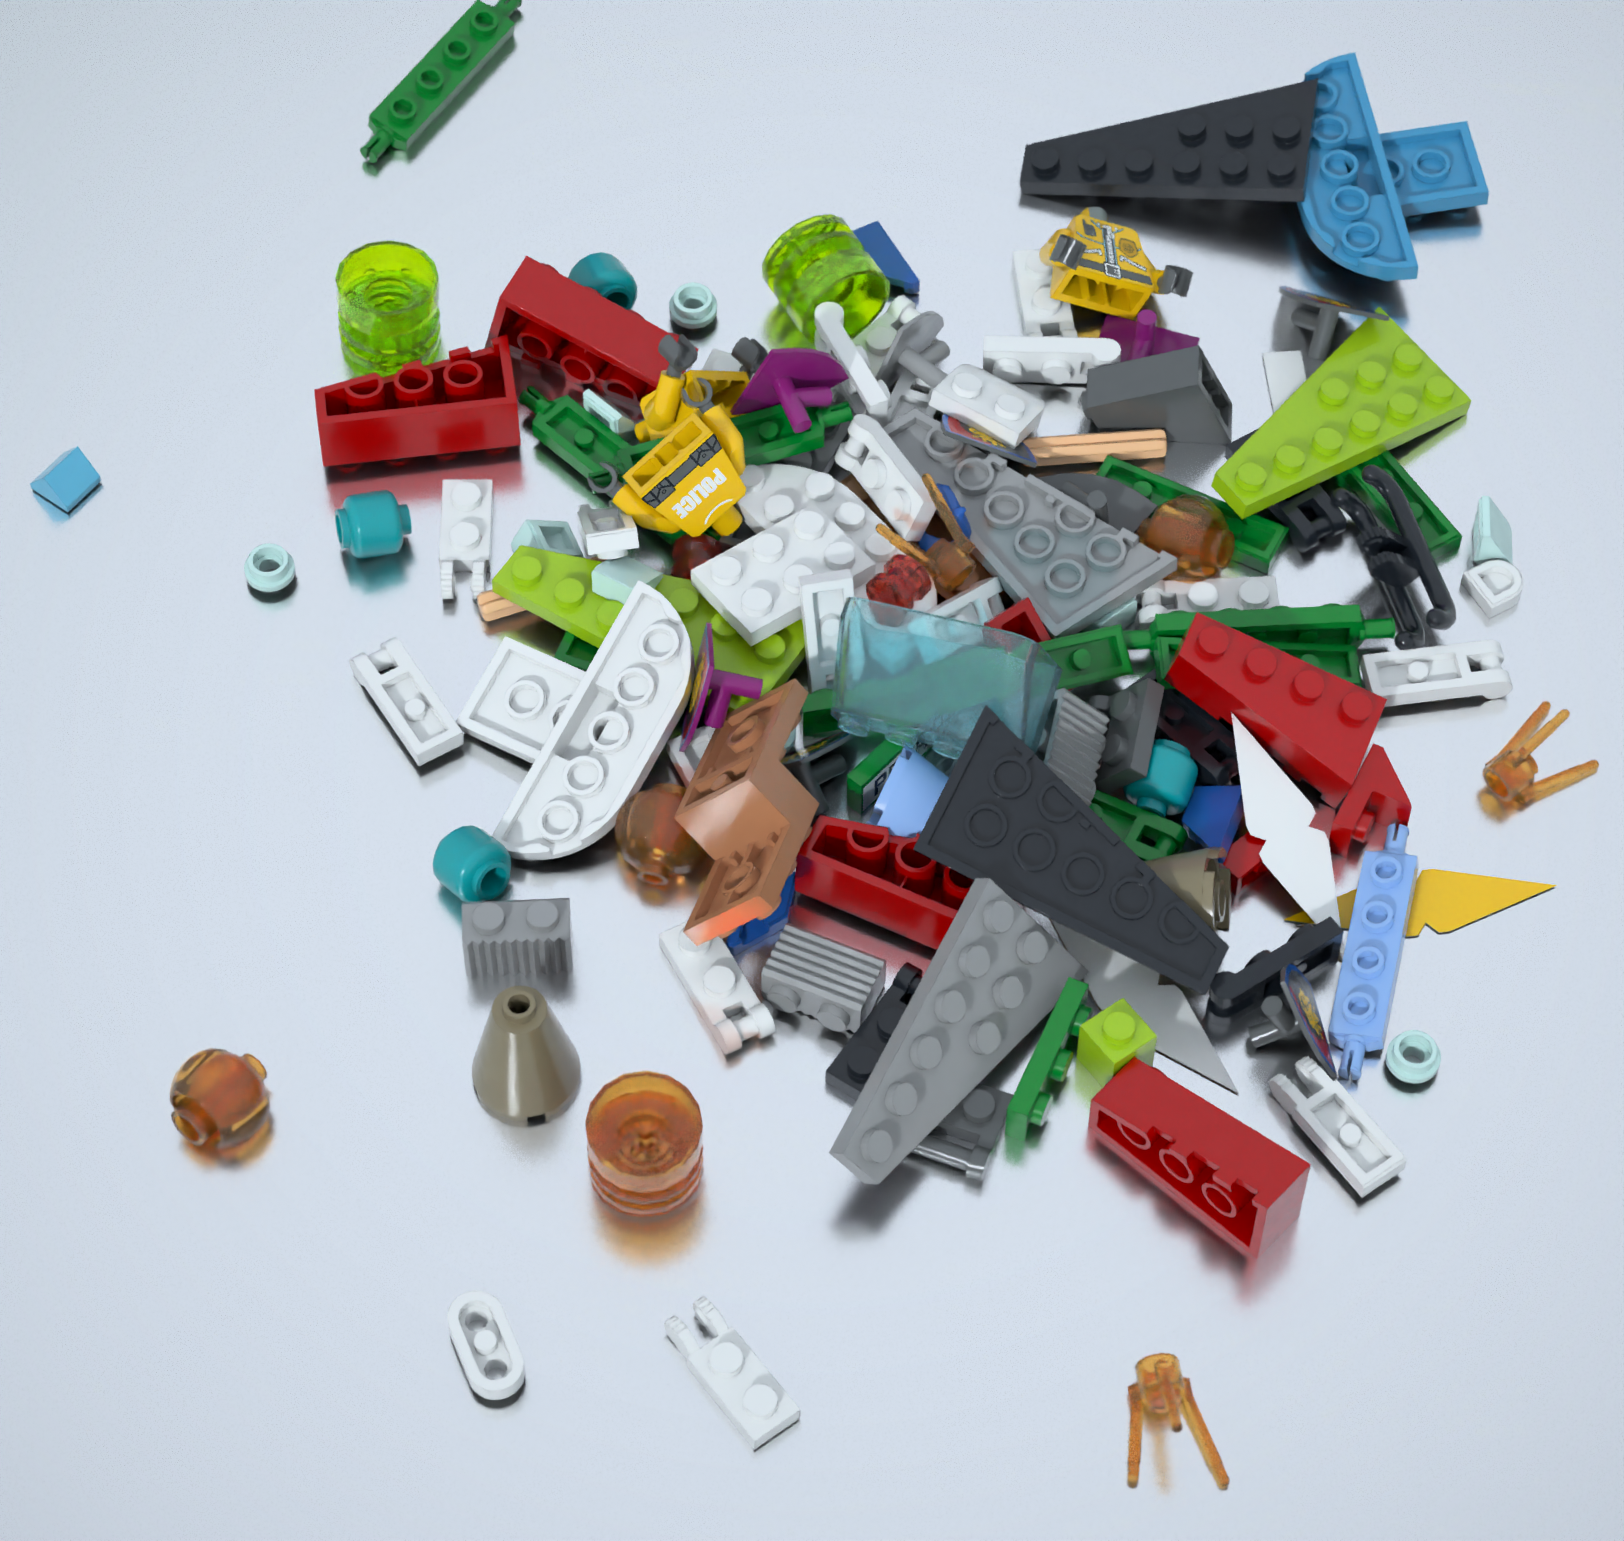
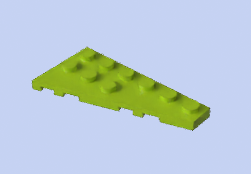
[1211,306,1472,519]
[492,545,806,714]

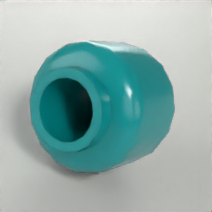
[568,252,638,310]
[335,490,412,558]
[1123,739,1198,818]
[432,825,512,902]

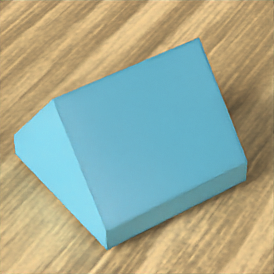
[30,446,101,512]

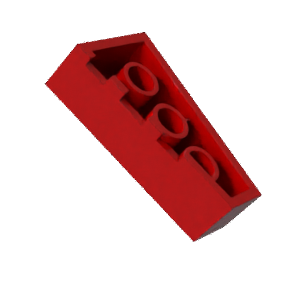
[485,255,699,408]
[314,335,521,467]
[1164,612,1387,809]
[795,815,1023,950]
[1088,1057,1311,1259]

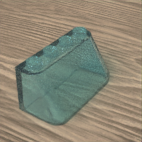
[831,597,1063,759]

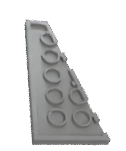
[883,408,1178,640]
[829,878,1089,1185]

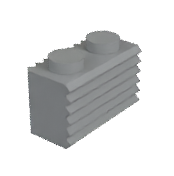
[1024,688,1110,807]
[462,898,573,978]
[761,923,886,1033]

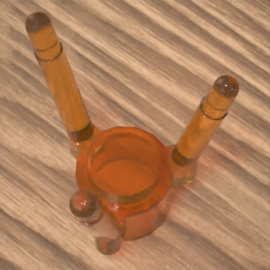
[875,473,976,592]
[1482,701,1599,804]
[1127,1353,1230,1486]

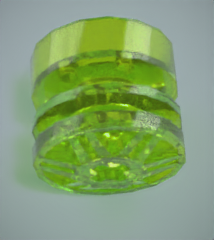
[762,214,890,344]
[335,240,441,372]

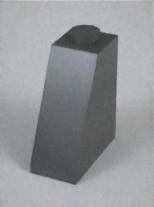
[1081,345,1232,444]

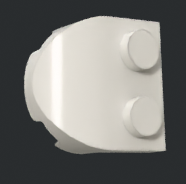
[929,364,1045,449]

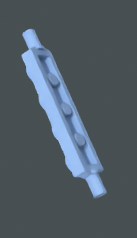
[1328,823,1419,1080]

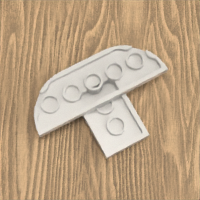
[691,464,937,677]
[456,580,695,861]

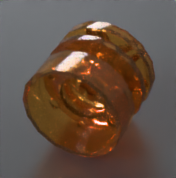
[585,1070,703,1215]

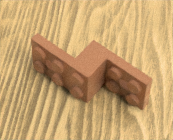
[674,679,820,946]

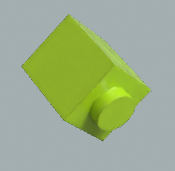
[1076,998,1157,1087]

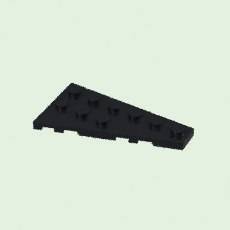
[1019,78,1319,202]
[913,705,1229,996]

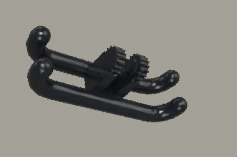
[1331,464,1456,650]

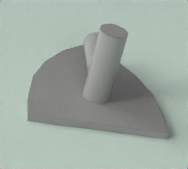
[875,311,950,389]

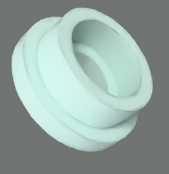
[669,283,717,329]
[244,543,295,592]
[1386,1030,1441,1083]

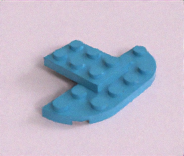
[1297,52,1489,281]

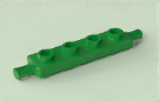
[360,0,522,163]
[518,386,721,553]
[588,401,853,494]
[1123,603,1395,660]

